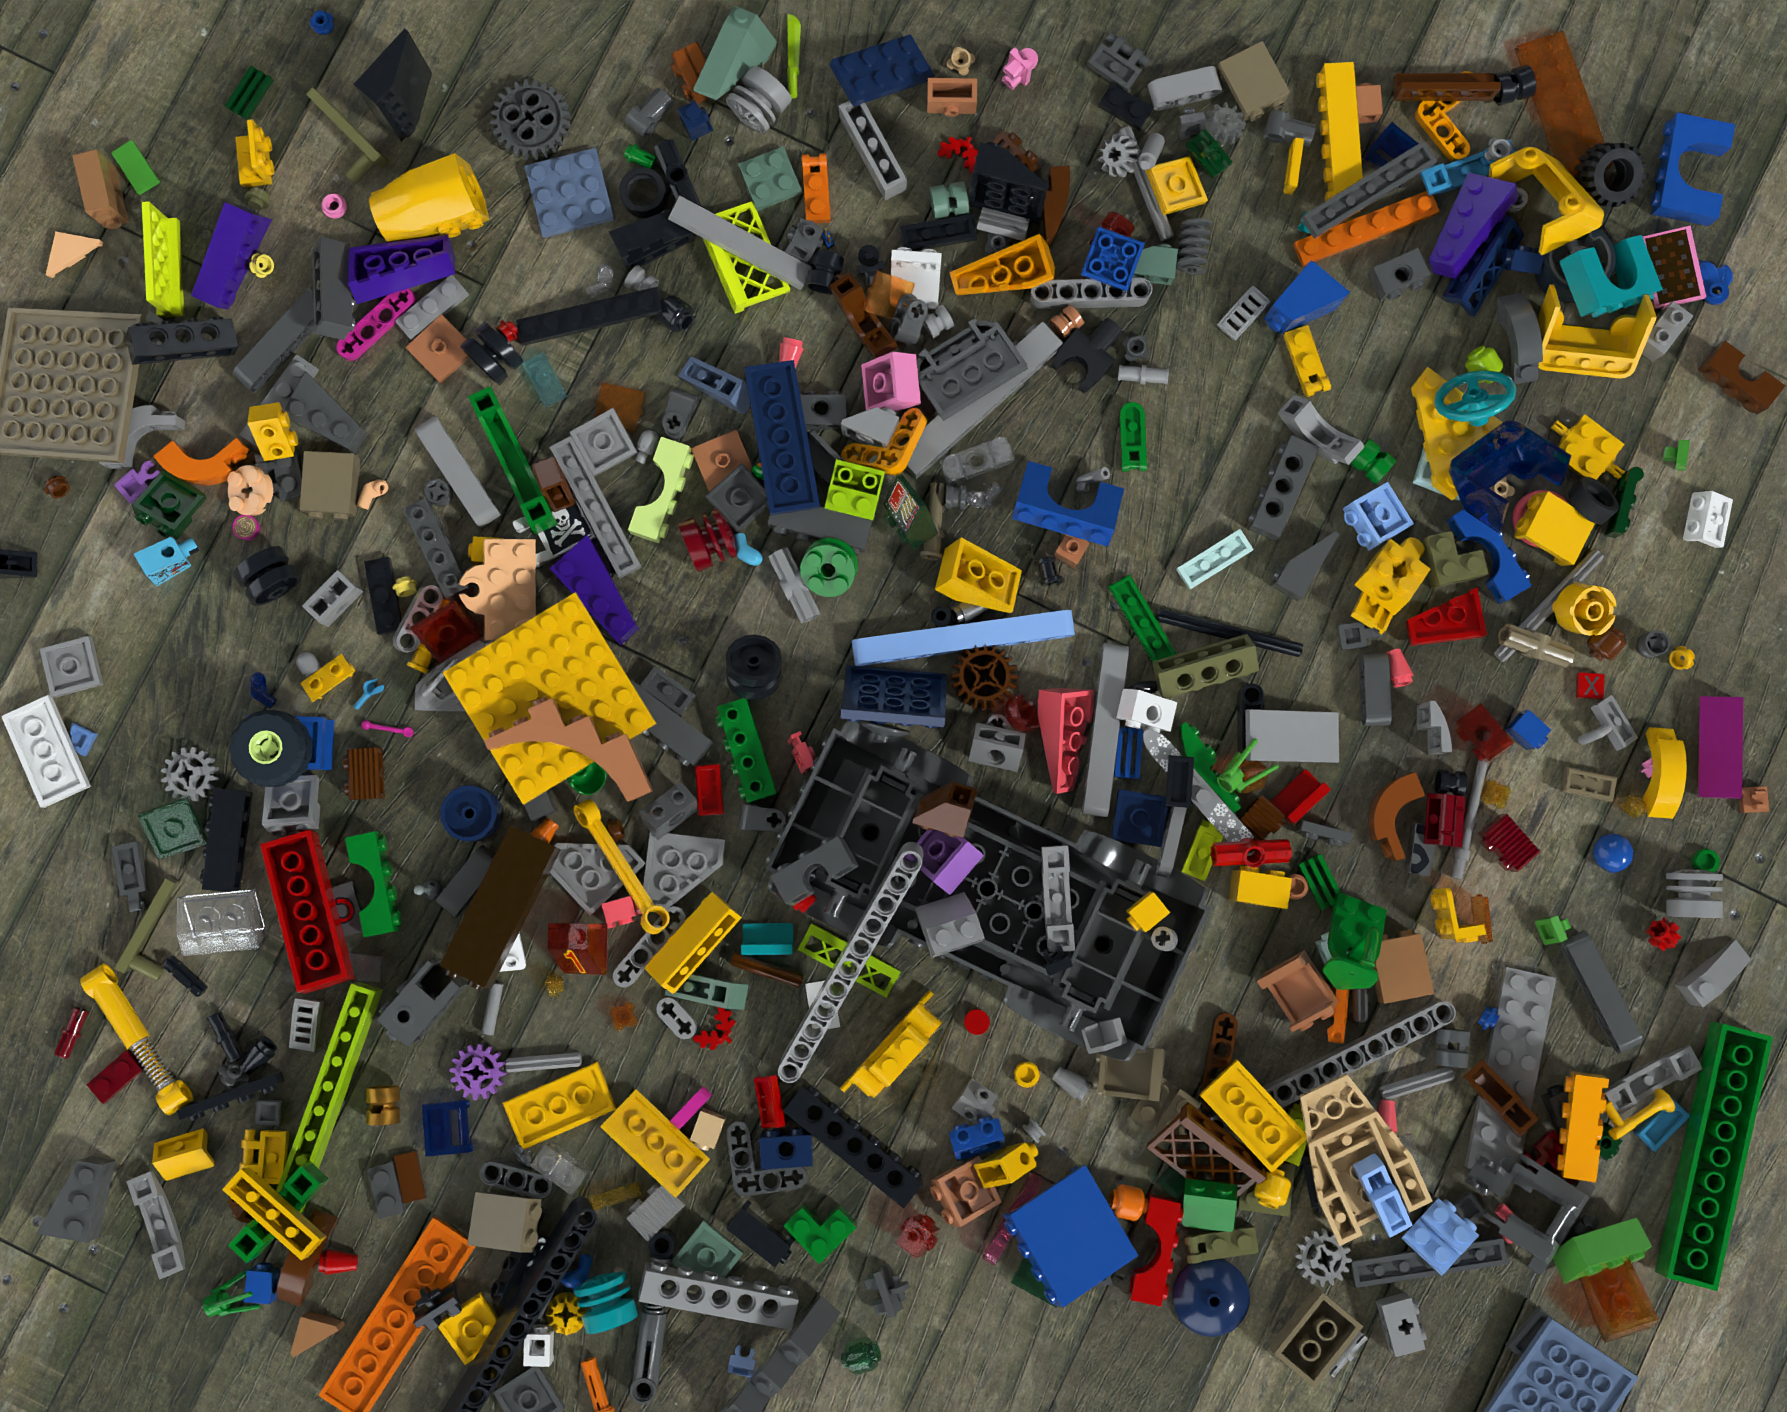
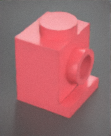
[601,896,642,929]

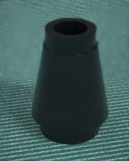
[239,1036,277,1074]

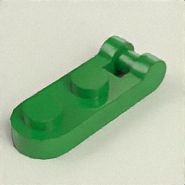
[1119,402,1147,472]

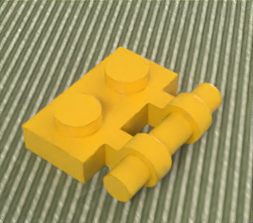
[239,1129,289,1184]

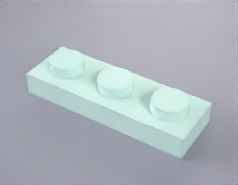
[1176,529,1254,590]

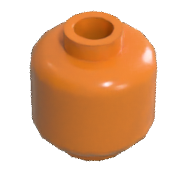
[1108,1184,1148,1221]

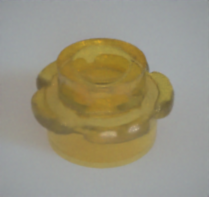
[1621,795,1646,819]
[546,973,564,998]

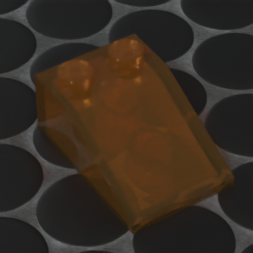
[1579,1260,1659,1343]

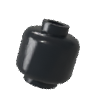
[657,295,694,332]

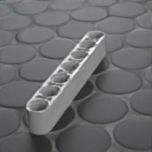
[1082,643,1129,817]

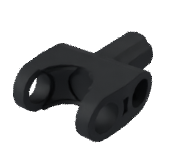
[1051,318,1122,394]

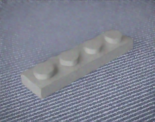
[239,354,319,447]

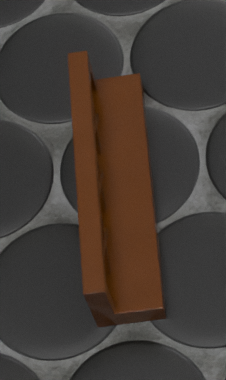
[1393,73,1501,101]

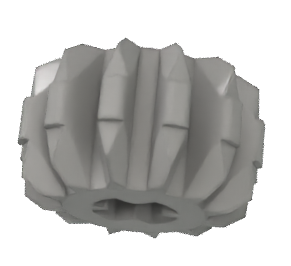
[1098,134,1141,177]

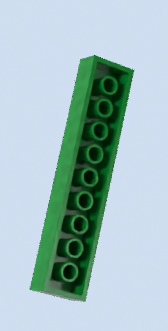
[1655,1021,1773,1291]

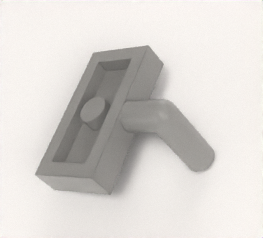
[1578,695,1638,751]

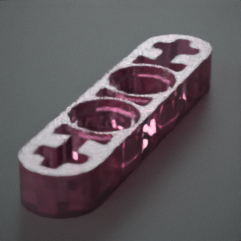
[982,1172,1044,1266]

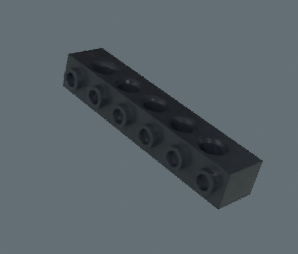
[783,1084,923,1209]

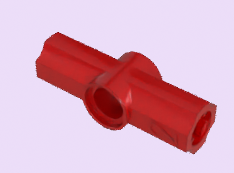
[1210,837,1292,868]

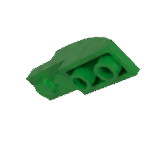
[1178,722,1241,813]

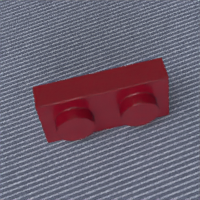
[86,1050,144,1104]

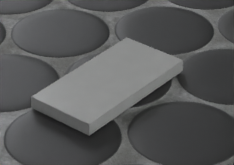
[1245,710,1339,763]

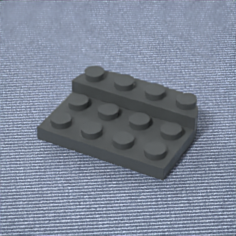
[917,319,1028,421]

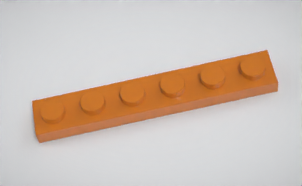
[1293,191,1440,267]

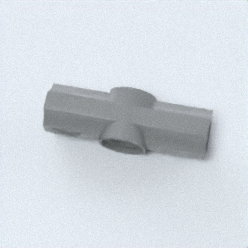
[768,547,821,624]

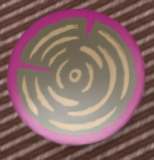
[233,515,260,541]

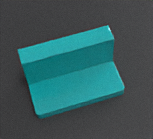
[741,923,794,955]

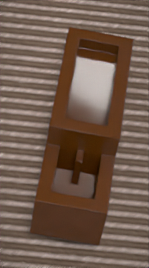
[1042,165,1070,247]
[1463,1059,1539,1138]

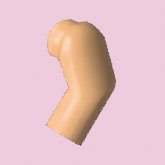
[356,479,389,510]

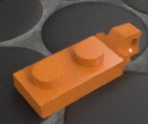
[1327,985,1349,1043]

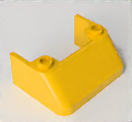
[1489,147,1604,256]
[1537,284,1657,379]

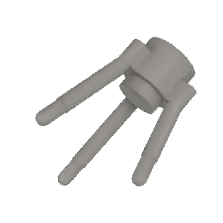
[415,654,459,709]

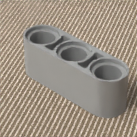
[1148,66,1222,110]
[393,585,443,652]

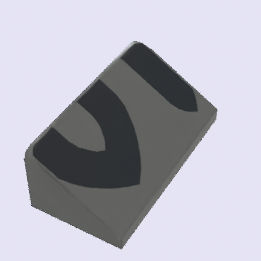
[1405,823,1435,877]

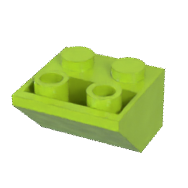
[824,459,885,520]

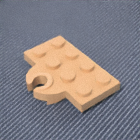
[459,539,536,640]

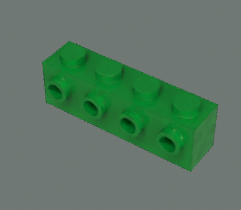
[715,698,778,804]

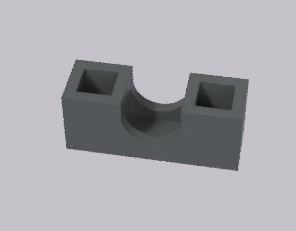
[771,836,859,906]

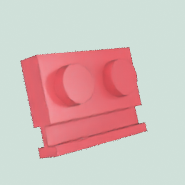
[787,731,816,774]

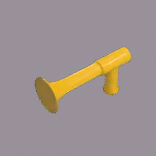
[1605,1089,1675,1140]

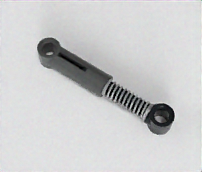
[630,1229,677,1405]

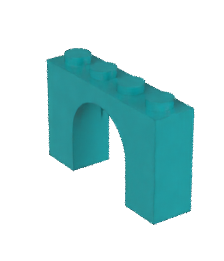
[1559,235,1663,318]

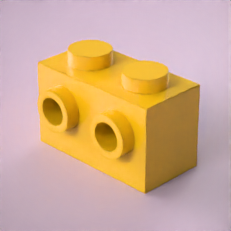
[247,402,298,461]

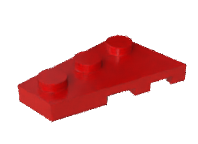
[1406,587,1487,646]

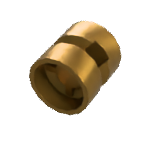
[366,1085,400,1125]

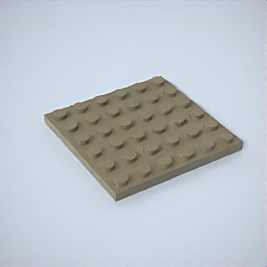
[0,307,147,463]

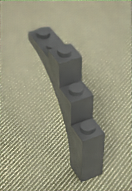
[716,1295,840,1412]

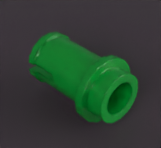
[624,144,657,169]

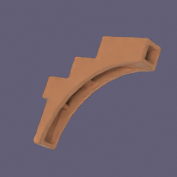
[484,696,653,802]

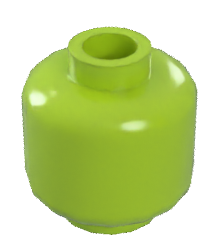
[1465,346,1503,384]

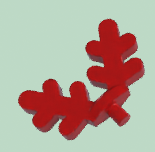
[937,136,978,174]
[693,1007,736,1050]

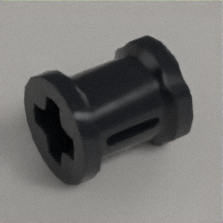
[1034,556,1062,586]

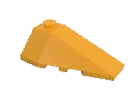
[949,234,1055,295]

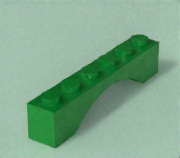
[468,386,558,535]

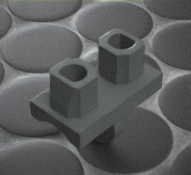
[864,1264,910,1318]

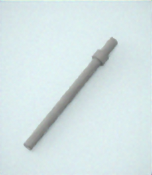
[1451,732,1495,880]

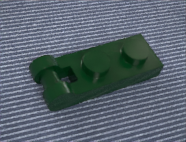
[1605,467,1644,538]

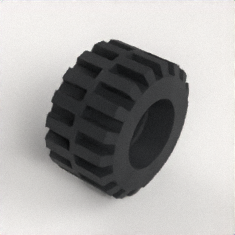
[1574,143,1647,207]

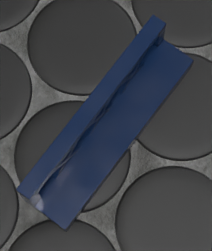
[1442,216,1524,316]

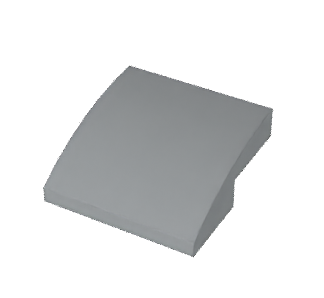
[1417,701,1452,755]

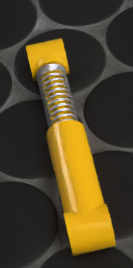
[80,963,193,1116]

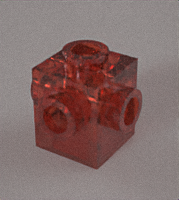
[896,1214,940,1259]

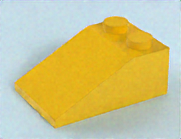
[935,537,1022,613]

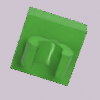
[1663,440,1690,471]
[1534,915,1571,945]

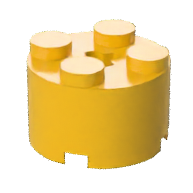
[1552,582,1616,636]

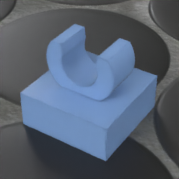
[727,1345,756,1377]

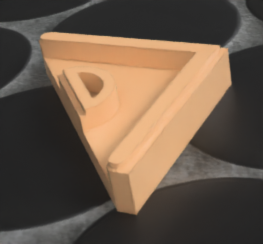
[46,231,103,278]

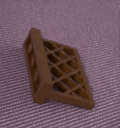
[1147,1102,1267,1197]

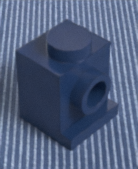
[678,101,713,141]
[1503,245,1544,274]

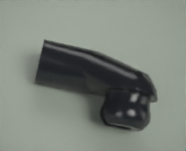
[1126,681,1157,693]

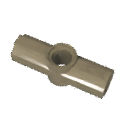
[1498,623,1575,668]

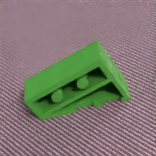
[1552,1217,1652,1283]

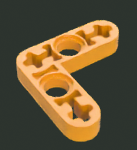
[1415,71,1472,162]
[841,408,927,475]

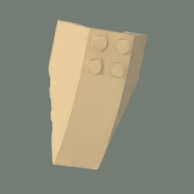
[1299,1074,1433,1246]

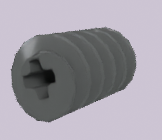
[1176,218,1212,275]

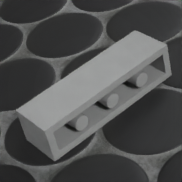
[839,100,907,201]

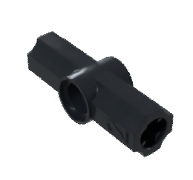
[654,139,702,207]

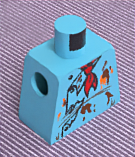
[134,537,200,586]

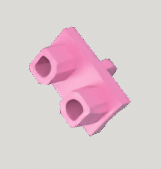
[1002,47,1038,91]

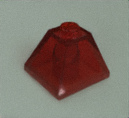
[410,600,482,664]

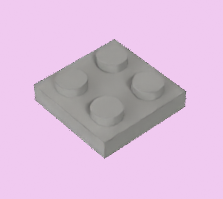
[570,408,638,476]
[40,636,104,698]

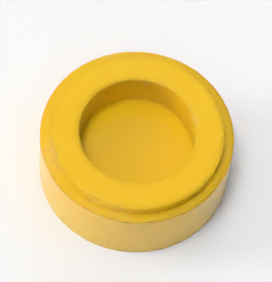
[1014,1061,1040,1088]

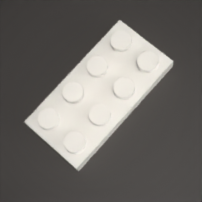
[1,695,91,808]

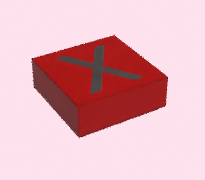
[1576,672,1605,700]

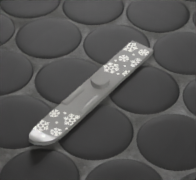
[1143,729,1254,842]

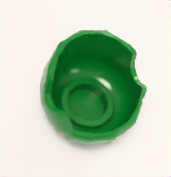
[567,762,607,796]

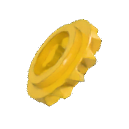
[545,1292,587,1335]

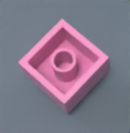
[861,352,921,413]

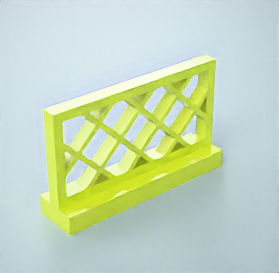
[703,201,790,314]
[142,202,185,318]

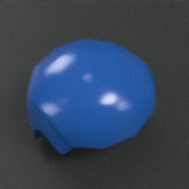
[1593,833,1634,873]

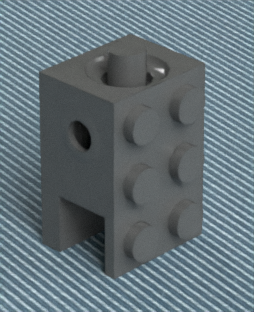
[377,957,468,1047]

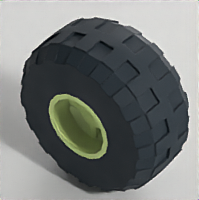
[229,710,313,787]

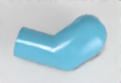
[733,533,763,566]

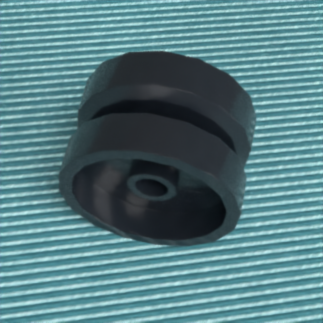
[460,322,524,386]
[233,546,301,606]
[726,634,782,700]

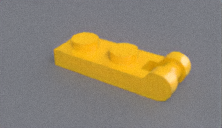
[1283,325,1331,398]

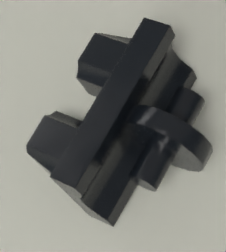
[857,245,885,286]
[413,1282,462,1331]

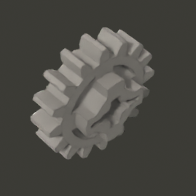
[161,747,219,802]
[1294,1228,1352,1287]

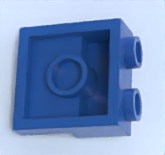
[948,1116,1006,1161]

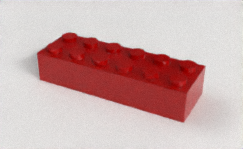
[260,830,355,994]

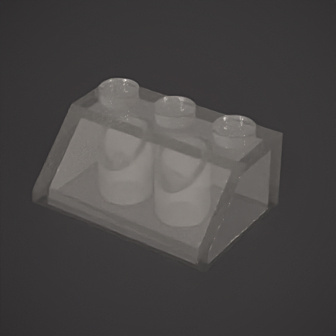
[176,889,266,956]

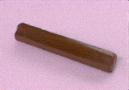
[730,952,804,988]

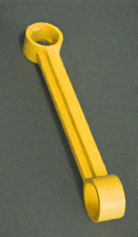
[573,799,670,934]

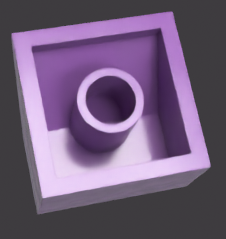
[905,829,984,895]

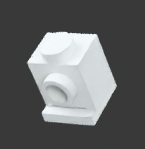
[523,1324,554,1367]

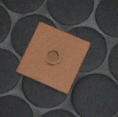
[405,314,470,384]
[691,429,752,492]

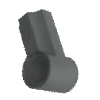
[625,87,674,139]
[1263,110,1316,147]

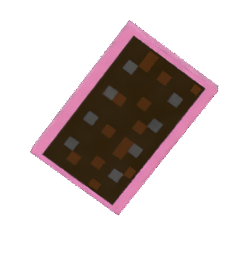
[1643,225,1706,310]

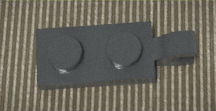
[112,841,149,912]

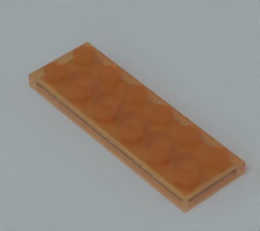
[1515,31,1613,177]

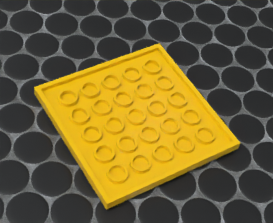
[443,592,657,804]

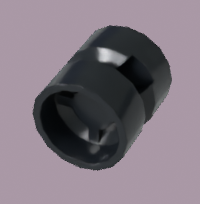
[1493,65,1536,106]
[805,250,844,295]

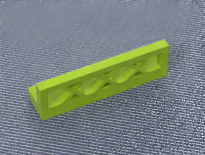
[798,923,901,998]

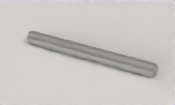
[1494,549,1604,662]

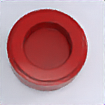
[964,1009,990,1035]

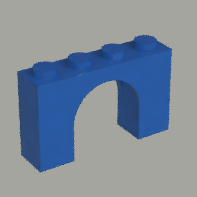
[1650,113,1735,226]
[1012,461,1124,547]

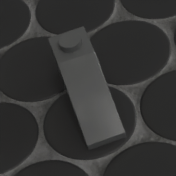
[1271,531,1339,601]

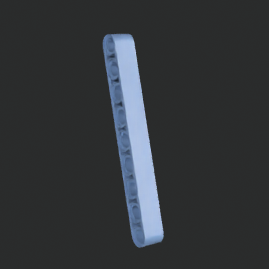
[852,610,1075,666]

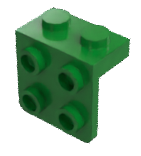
[1182,1178,1238,1232]

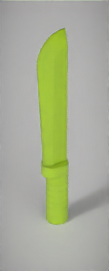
[787,14,801,98]

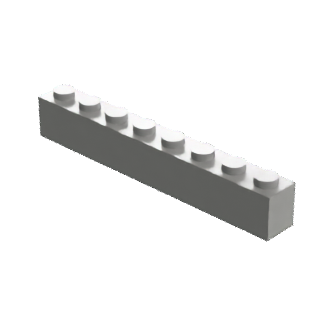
[899,322,1063,480]

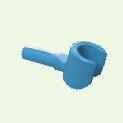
[353,678,384,710]

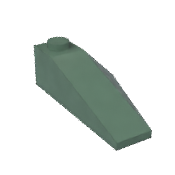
[694,6,777,100]

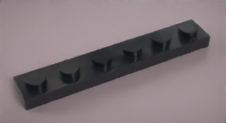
[516,287,663,346]

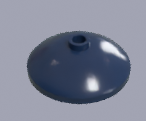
[1172,1259,1250,1337]

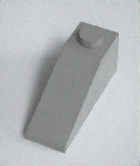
[1675,939,1751,1007]

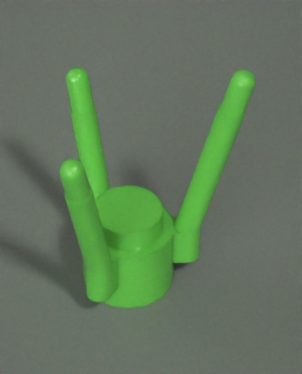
[1217,738,1279,793]

